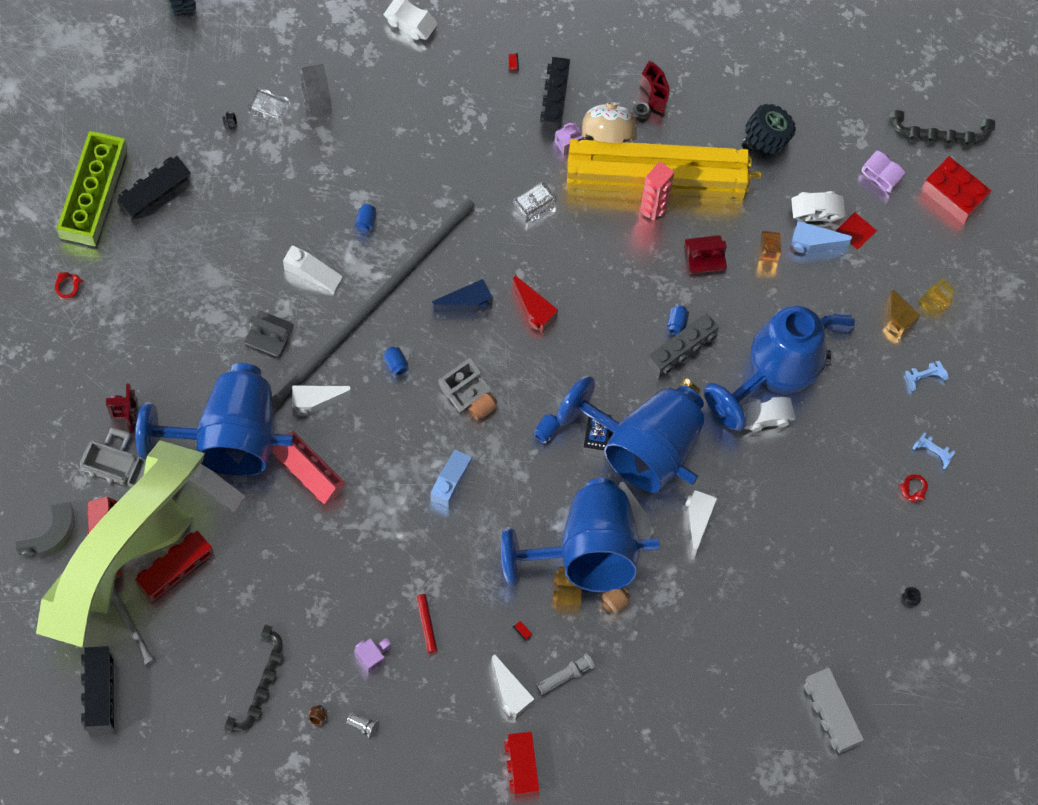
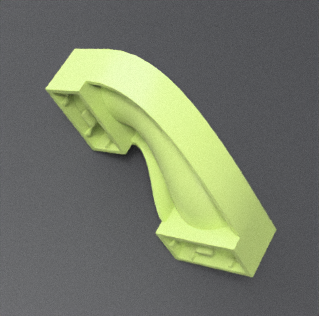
[36,440,205,647]

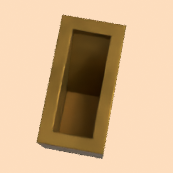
[888,289,920,336]

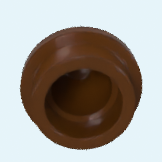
[308,705,327,726]

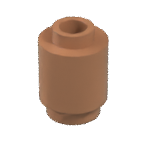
[468,393,497,420]

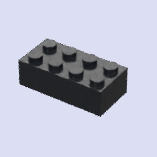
[81,646,115,736]

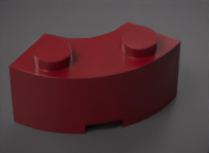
[639,60,670,114]

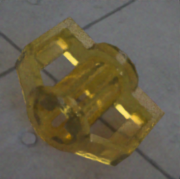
[918,278,955,314]

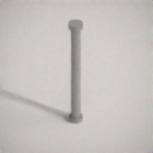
[112,587,156,666]

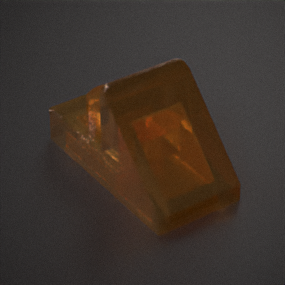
[760,231,781,261]

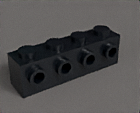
[540,57,570,133]
[117,155,191,220]

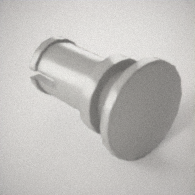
[347,712,379,739]

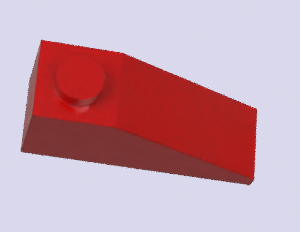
[512,275,558,333]

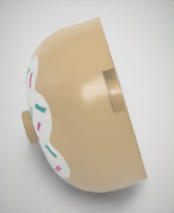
[581,102,638,143]

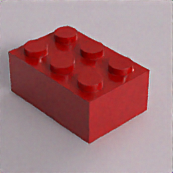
[922,156,992,224]

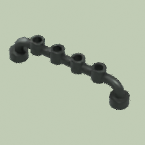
[890,110,995,146]
[223,624,284,733]

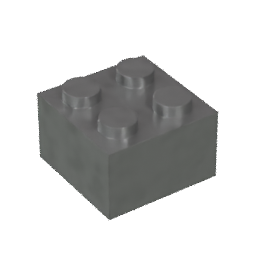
[299,64,332,117]

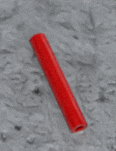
[417,594,438,654]

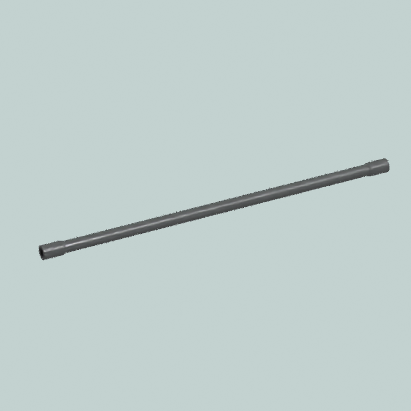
[272,198,475,413]

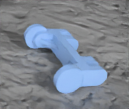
[905,360,949,391]
[912,432,956,469]

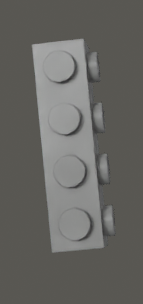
[804,668,864,754]

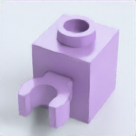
[555,122,584,154]
[354,638,391,674]

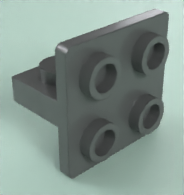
[245,311,294,357]

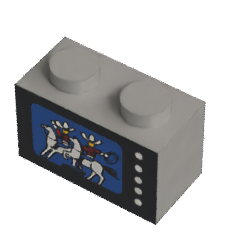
[583,414,613,457]

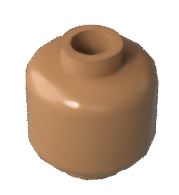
[602,587,631,614]

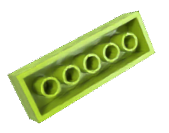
[56,131,128,247]

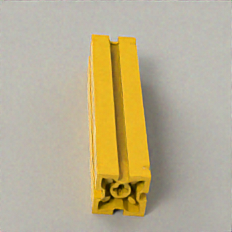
[567,139,761,199]

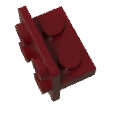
[684,235,727,274]
[106,383,138,432]

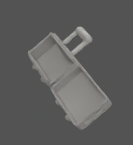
[80,427,179,500]

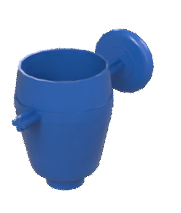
[704,305,833,431]
[135,363,293,476]
[557,376,704,493]
[501,478,660,592]

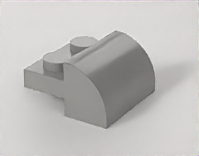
[438,358,491,413]

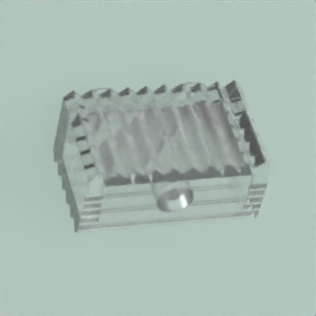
[248,88,292,126]
[513,181,557,223]

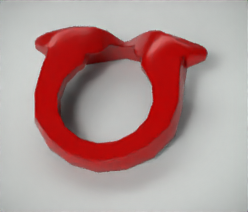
[55,272,84,299]
[898,474,928,501]

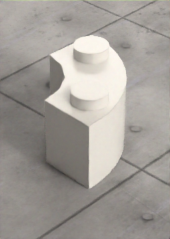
[383,0,438,40]
[791,191,846,223]
[742,397,796,432]

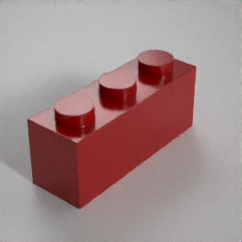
[504,731,539,798]

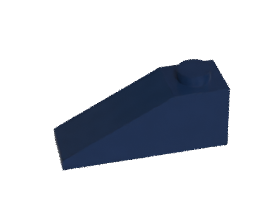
[432,279,493,312]

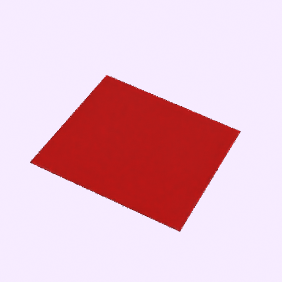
[836,212,877,250]

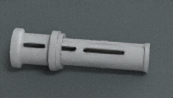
[536,653,595,696]

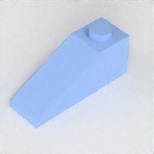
[790,221,852,253]
[431,450,472,508]

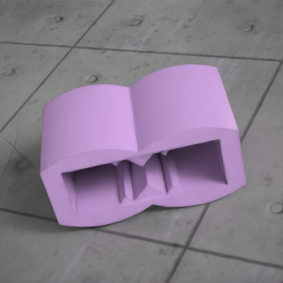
[861,150,906,193]

